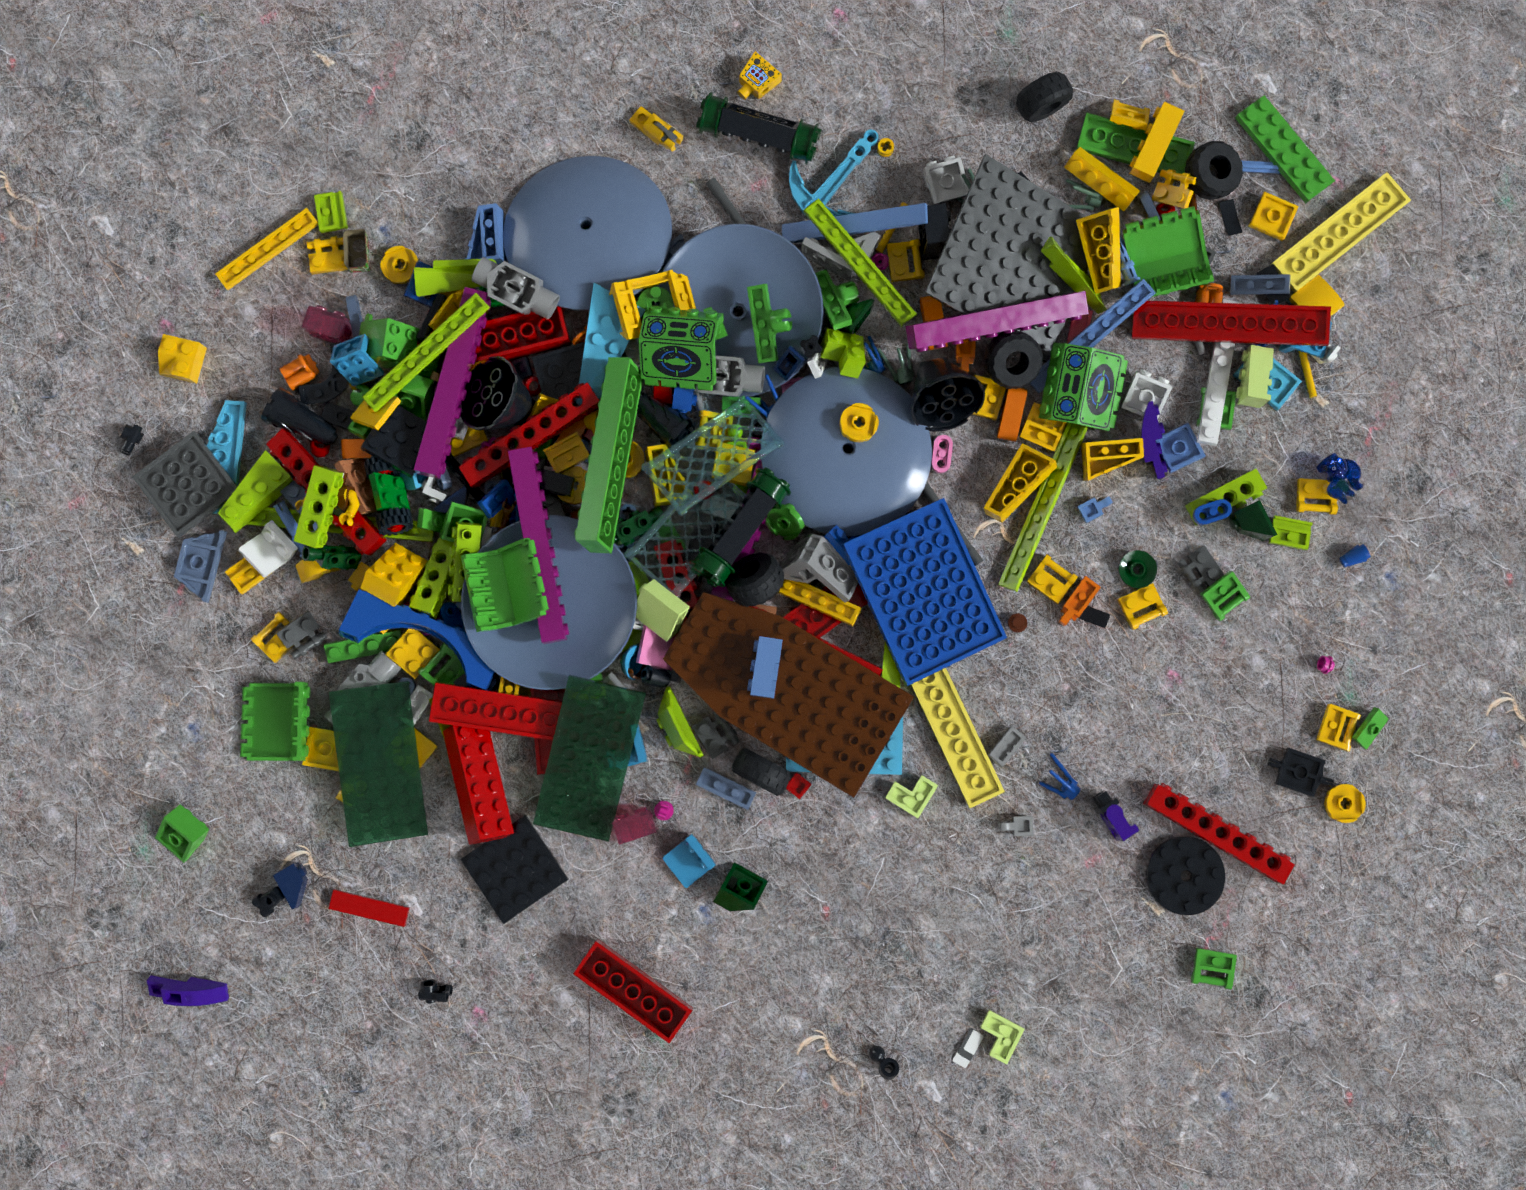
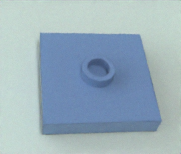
[1155,423,1206,474]

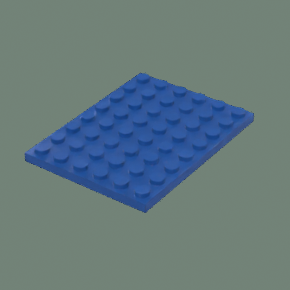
[841,498,1007,686]

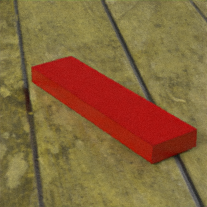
[328,889,410,927]

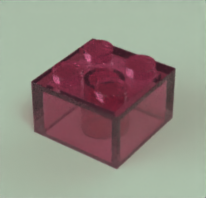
[301,305,352,343]
[612,807,659,845]

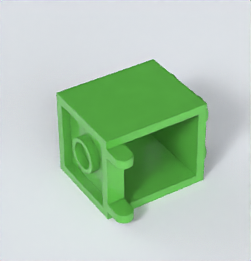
[359,313,419,369]

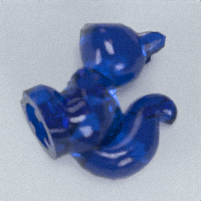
[1316,453,1363,504]

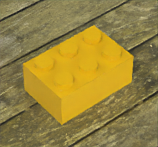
[361,543,427,607]

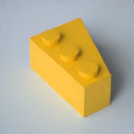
[1081,438,1144,481]
[645,444,694,507]

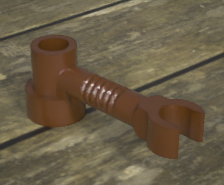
[493,498,517,535]

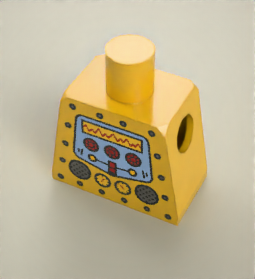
[737,51,782,100]

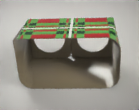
[343,229,370,273]

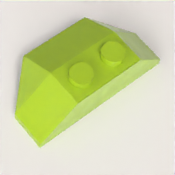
[656,686,704,757]

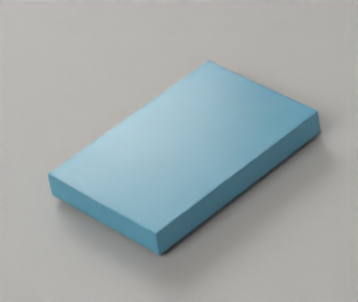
[1233,358,1302,411]

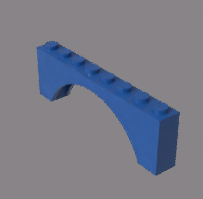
[339,589,495,690]

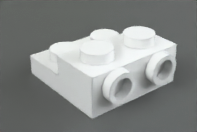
[923,156,969,205]
[1121,369,1172,419]

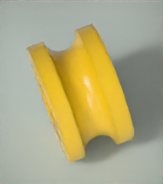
[877,138,894,157]

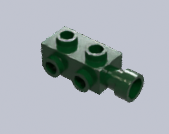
[614,506,665,547]
[302,544,362,570]

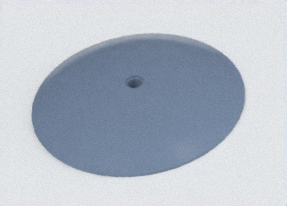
[503,156,672,310]
[654,224,823,397]
[761,367,932,536]
[461,515,637,690]

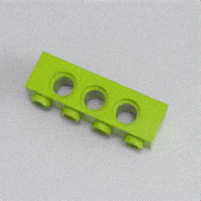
[294,465,343,548]
[1185,468,1267,526]
[409,538,454,619]

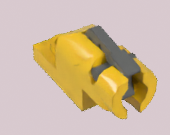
[629,106,683,152]

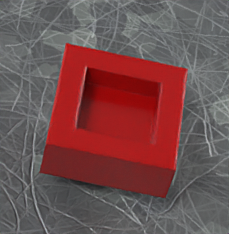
[786,772,812,799]

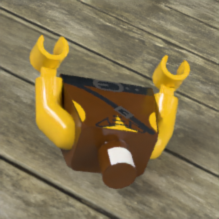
[295,470,360,526]

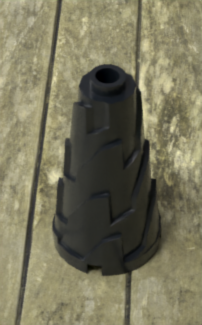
[261,387,339,445]
[637,391,696,452]

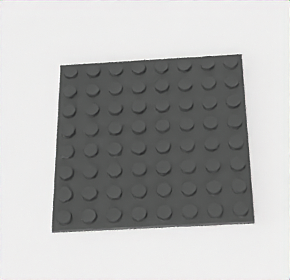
[924,154,1088,362]

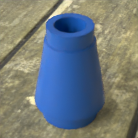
[1339,544,1371,568]

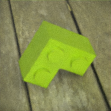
[820,328,866,379]

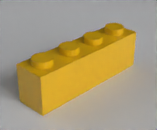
[1129,102,1184,183]
[1064,147,1140,211]

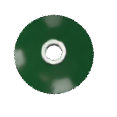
[1119,550,1157,588]

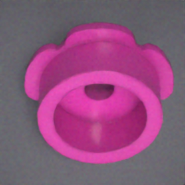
[871,253,889,271]
[1317,656,1335,674]

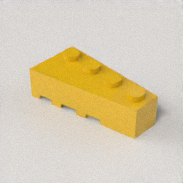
[1076,207,1121,294]
[984,443,1057,523]

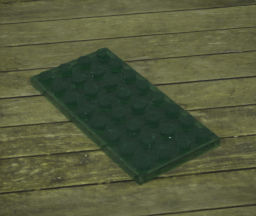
[533,675,646,842]
[329,681,428,847]

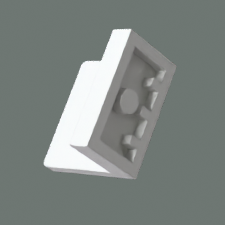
[238,520,298,578]

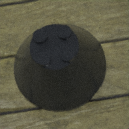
[461,356,535,431]
[910,357,985,432]

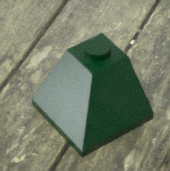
[832,298,875,334]
[1229,500,1278,541]
[713,862,768,911]

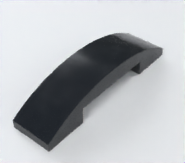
[500,466,575,497]

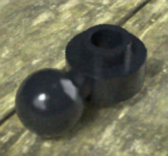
[869,1046,899,1080]

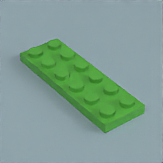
[1235,95,1335,204]
[1076,113,1195,174]

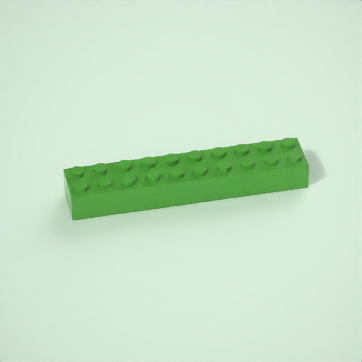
[574,357,643,554]

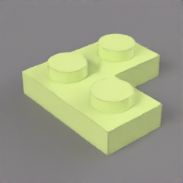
[885,775,938,818]
[980,1010,1025,1064]

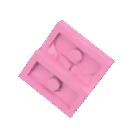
[636,625,678,671]

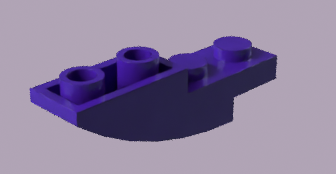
[1141,401,1168,479]
[147,975,229,1006]

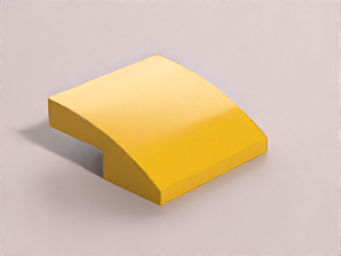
[1289,275,1345,316]
[1019,402,1067,452]

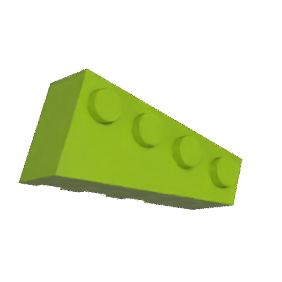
[218,450,293,534]

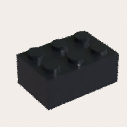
[918,204,952,260]

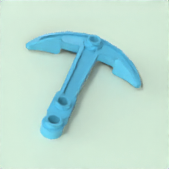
[789,129,879,216]

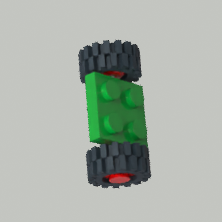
[364,456,414,536]

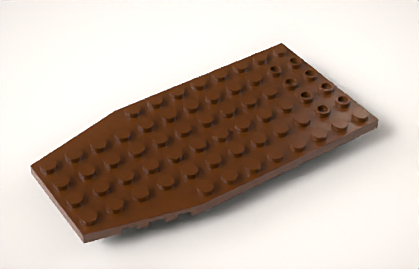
[663,592,914,798]

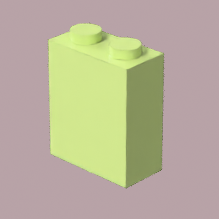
[636,579,690,642]

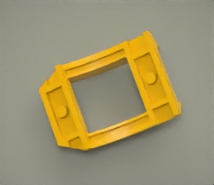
[609,269,696,340]

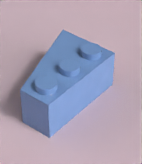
[465,203,507,264]
[747,636,783,699]

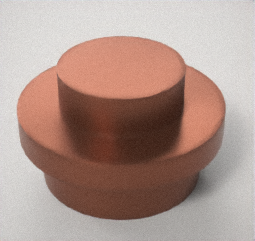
[1008,613,1027,633]

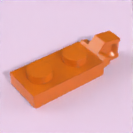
[955,339,976,372]
[1058,576,1101,626]

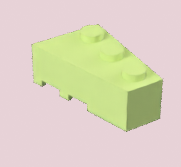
[1236,345,1274,408]

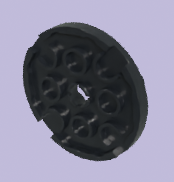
[1146,836,1225,915]

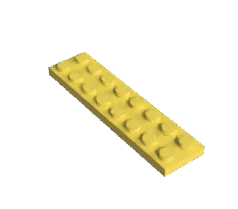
[1270,172,1411,293]
[911,668,1005,808]

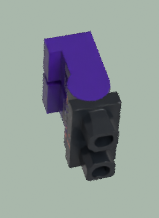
[1092,791,1140,841]

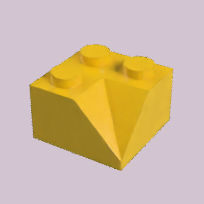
[158,334,207,384]

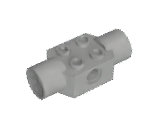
[472,257,560,319]
[678,355,765,396]
[324,650,402,732]

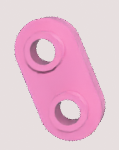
[931,435,953,473]

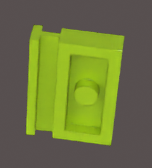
[314,191,348,233]
[1268,515,1313,551]

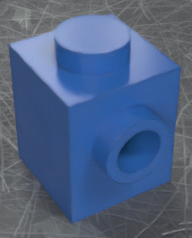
[672,384,697,413]

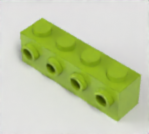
[447,522,482,602]

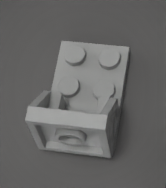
[801,232,881,281]
[780,534,858,603]

